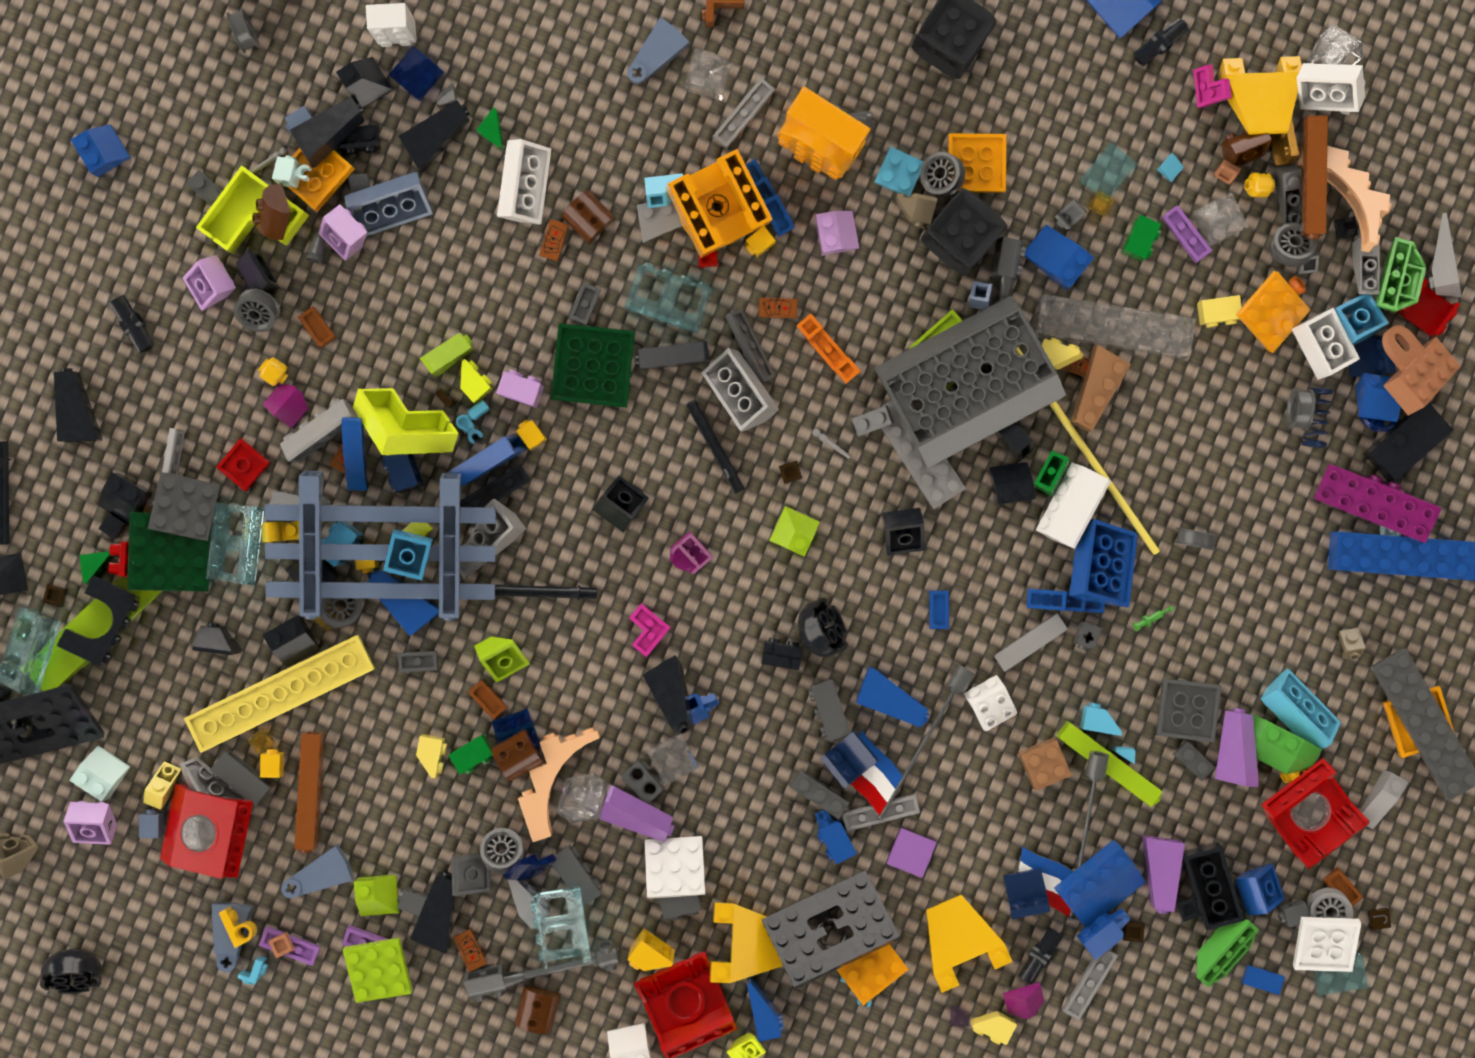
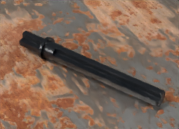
[686,400,745,494]
[0,441,11,545]
[495,584,598,600]

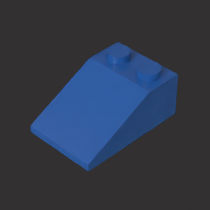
[1024,225,1094,290]
[747,976,784,1042]

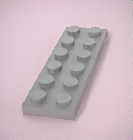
[880,401,966,509]

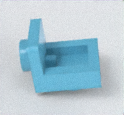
[237,955,268,985]

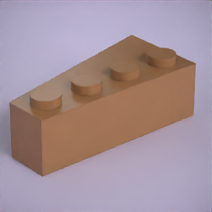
[1070,345,1131,432]

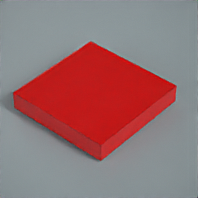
[216,438,271,492]

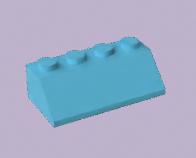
[1261,668,1341,749]

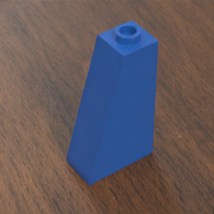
[450,433,528,487]
[367,570,439,636]
[855,666,929,728]

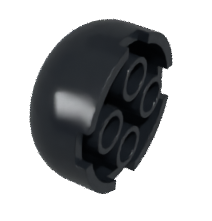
[798,598,848,657]
[40,948,102,994]

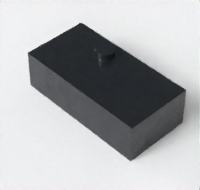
[1363,403,1453,482]
[1183,842,1244,931]

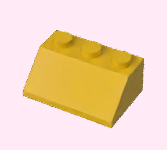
[628,928,675,971]

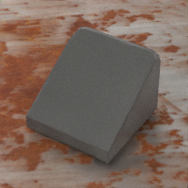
[437,82,457,105]
[348,174,370,193]
[1298,250,1320,274]

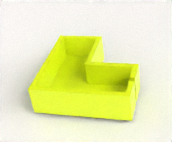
[196,165,309,254]
[353,388,459,455]

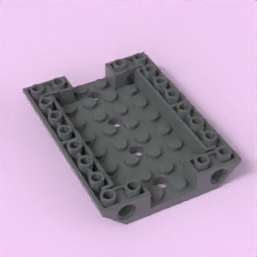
[874,296,1066,468]

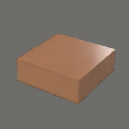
[1213,159,1241,185]
[268,932,295,958]

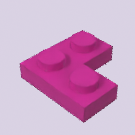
[1193,65,1231,108]
[629,603,671,657]

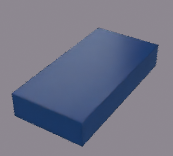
[929,590,949,629]
[1241,964,1285,995]

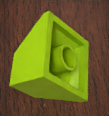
[769,506,820,557]
[474,636,530,683]
[354,874,400,916]

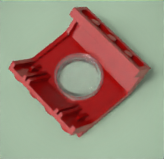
[1261,758,1370,870]
[160,783,253,879]

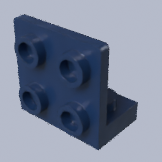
[1349,335,1396,377]
[820,731,878,789]
[1003,868,1050,919]

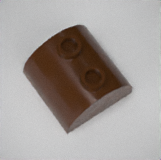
[1222,129,1272,167]
[252,184,291,240]
[562,190,616,245]
[491,729,543,782]
[514,984,561,1034]

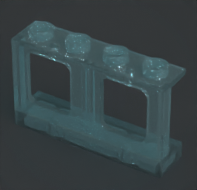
[624,262,712,334]
[206,502,264,585]
[0,607,61,695]
[531,886,591,969]

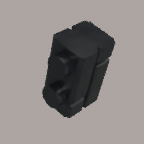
[761,638,803,670]

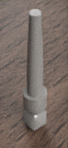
[250,147,288,174]
[812,428,851,459]

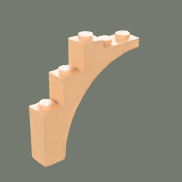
[1295,143,1391,252]
[518,727,600,842]

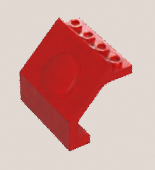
[634,951,738,1058]

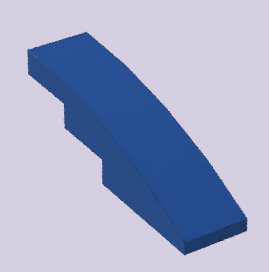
[745,159,795,237]
[341,417,368,491]
[1027,589,1105,613]

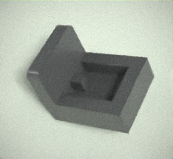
[1055,198,1087,230]

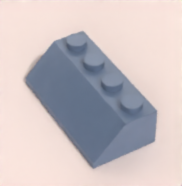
[344,171,433,237]

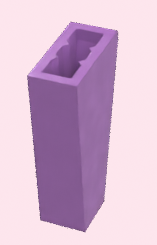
[1215,708,1259,787]
[600,785,674,842]
[1142,835,1185,914]

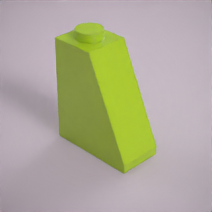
[420,332,474,377]

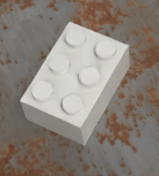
[366,3,417,47]
[1296,63,1365,112]
[1292,308,1360,380]

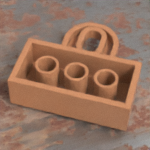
[1382,325,1461,415]

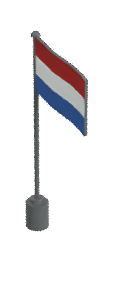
[851,664,975,820]
[1018,751,1109,921]

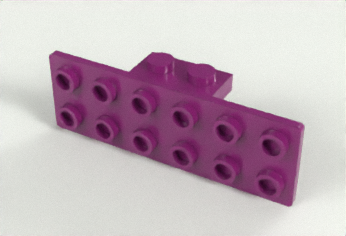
[1314,464,1441,543]

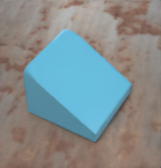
[1157,153,1184,182]
[1112,746,1135,764]

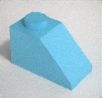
[1080,702,1122,736]

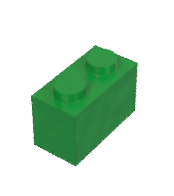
[1121,215,1161,262]
[1034,450,1071,497]
[448,733,493,775]

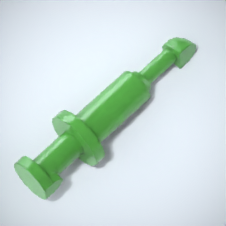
[1132,606,1175,631]

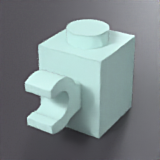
[272,155,312,188]

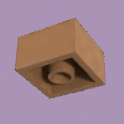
[1018,738,1072,791]

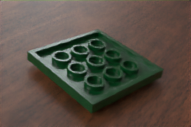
[551,323,635,408]
[127,512,210,592]

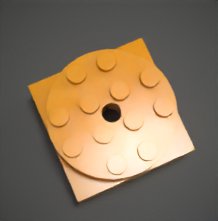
[777,86,871,180]
[665,149,773,258]

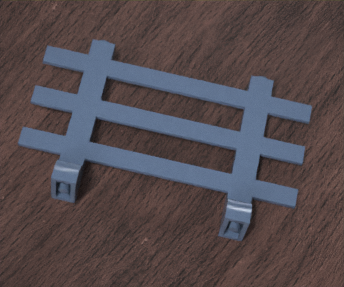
[265,471,496,621]

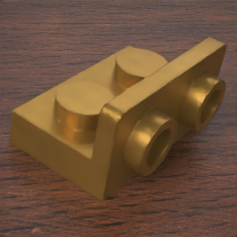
[1269,119,1299,167]

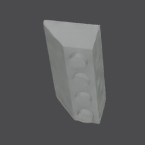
[701,348,779,432]
[280,399,359,463]

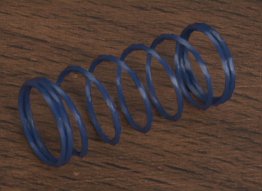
[1301,388,1333,448]

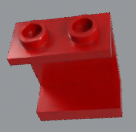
[1396,278,1460,337]

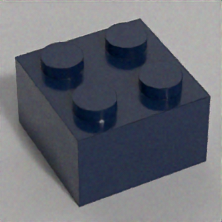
[382,454,424,493]

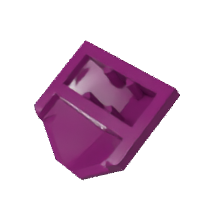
[262,384,309,429]
[670,531,714,574]
[1003,982,1044,1019]

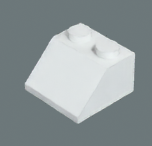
[607,1023,652,1058]

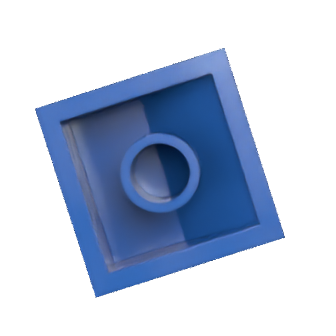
[71,124,131,177]
[1355,373,1401,422]
[1235,863,1285,916]

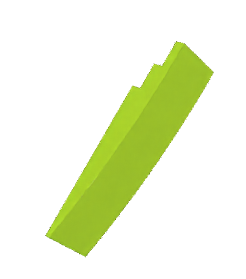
[21,577,162,691]

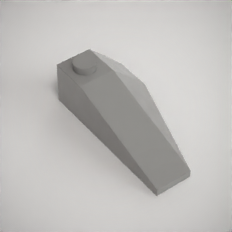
[1429,212,1462,298]
[460,499,526,578]
[179,757,252,837]

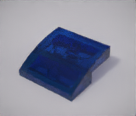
[389,46,444,101]
[491,708,541,749]
[503,854,557,880]

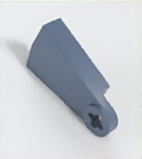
[628,17,690,84]
[281,844,354,898]
[212,902,253,972]

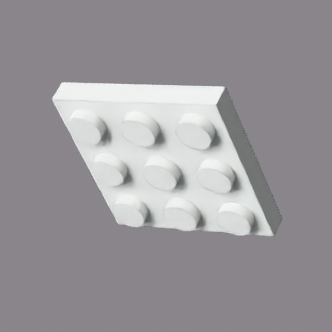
[645,836,705,899]
[1293,917,1361,972]

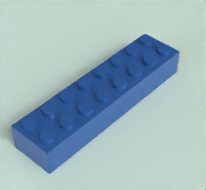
[1328,532,1475,581]

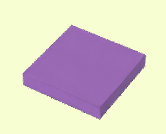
[886,827,937,878]

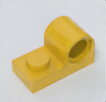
[261,521,299,542]
[219,906,257,948]

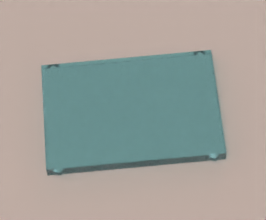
[1080,142,1137,202]
[1314,953,1368,995]

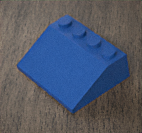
[1086,0,1164,39]
[1069,519,1138,608]
[1054,840,1146,928]

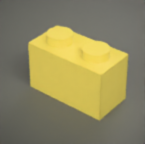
[1197,295,1242,328]

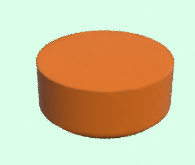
[1288,276,1306,295]

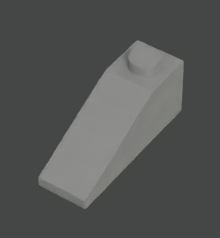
[1360,770,1409,829]

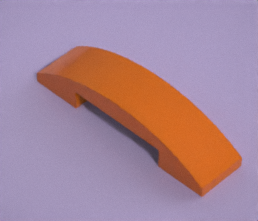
[796,313,861,384]

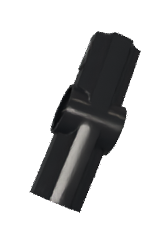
[1133,18,1189,67]
[109,295,154,353]
[1018,927,1064,984]

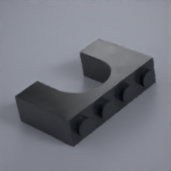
[56,576,140,667]

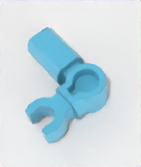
[456,399,490,444]

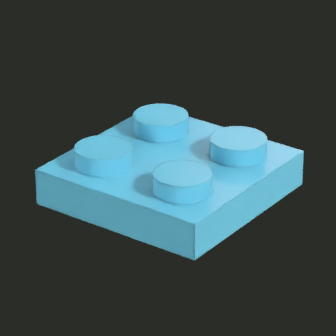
[874,147,924,197]

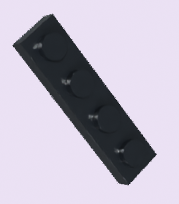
[460,464,531,507]

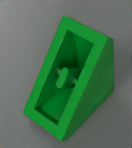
[476,108,504,151]
[79,552,114,584]

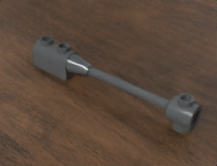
[982,237,1026,374]
[464,941,620,1002]

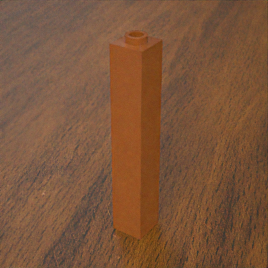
[1302,116,1328,239]
[294,732,325,853]

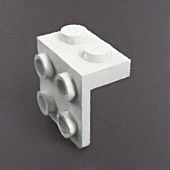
[964,675,1017,731]

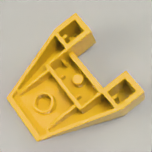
[1218,56,1302,135]
[926,895,1013,993]
[710,902,783,983]

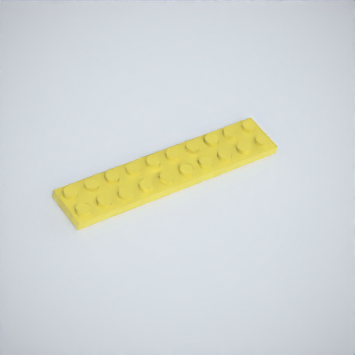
[184,634,375,753]

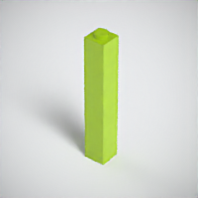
[1056,721,1163,807]

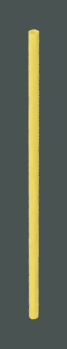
[1016,347,1160,555]

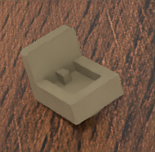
[1338,628,1366,660]

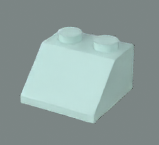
[69,746,130,802]

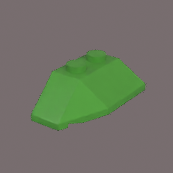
[1375,237,1426,312]
[1250,713,1322,774]
[1197,919,1259,988]

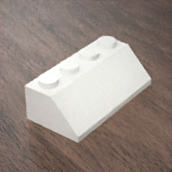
[497,139,551,224]
[1036,463,1111,549]

